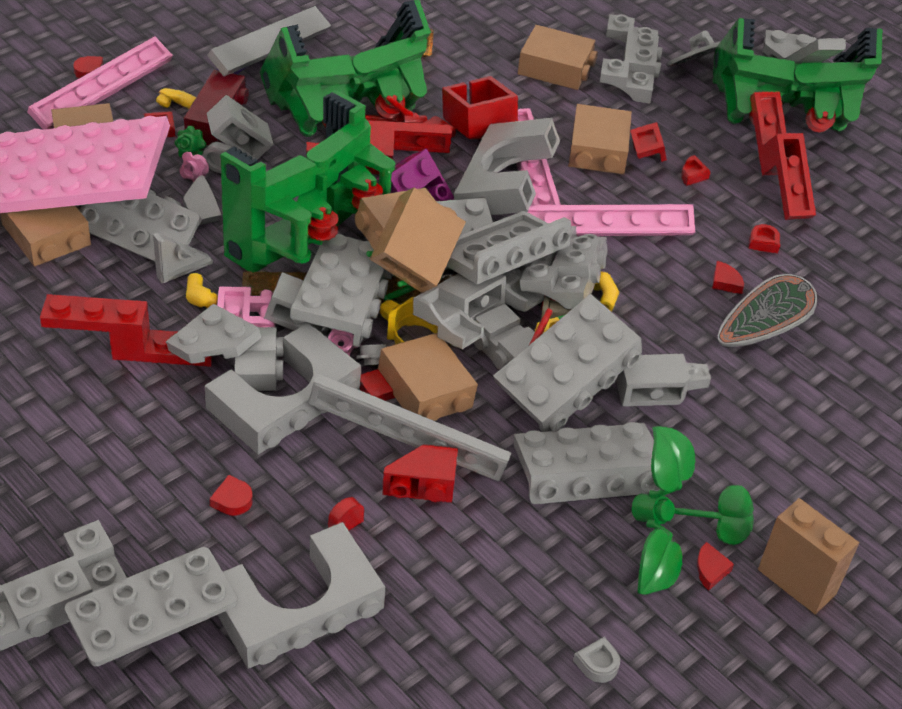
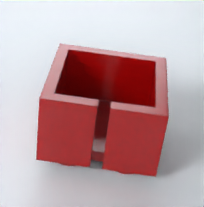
[442,76,518,139]

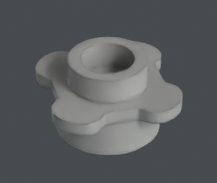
[356,344,386,365]

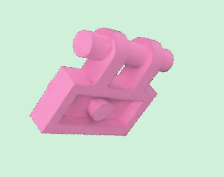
[217,287,275,327]

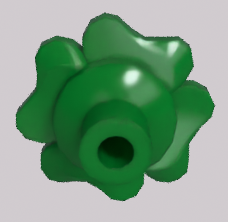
[174,126,206,158]

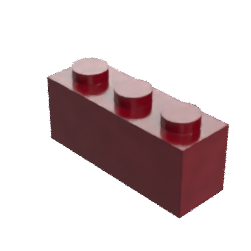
[184,70,249,146]

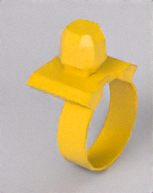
[380,297,438,345]

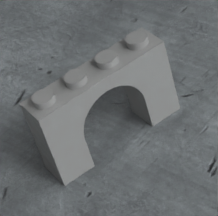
[454,118,560,215]
[205,323,361,455]
[217,522,385,669]

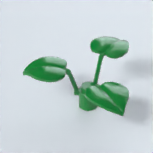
[632,426,754,595]

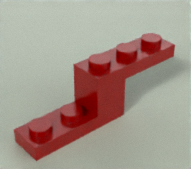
[750,92,816,220]
[306,120,452,174]
[40,294,213,367]

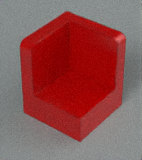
[630,122,667,162]

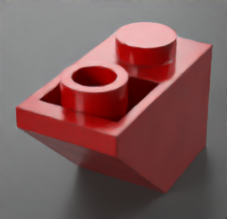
[382,444,458,503]

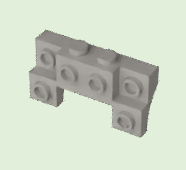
[600,14,662,104]
[520,226,608,309]
[413,268,544,349]
[0,520,127,651]

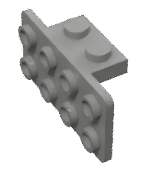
[79,189,201,262]
[65,547,237,666]

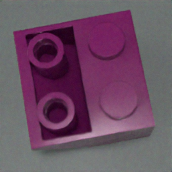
[376,149,455,201]

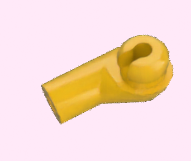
[156,88,196,109]
[593,271,619,312]
[186,273,218,308]

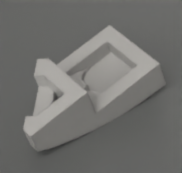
[183,175,221,225]

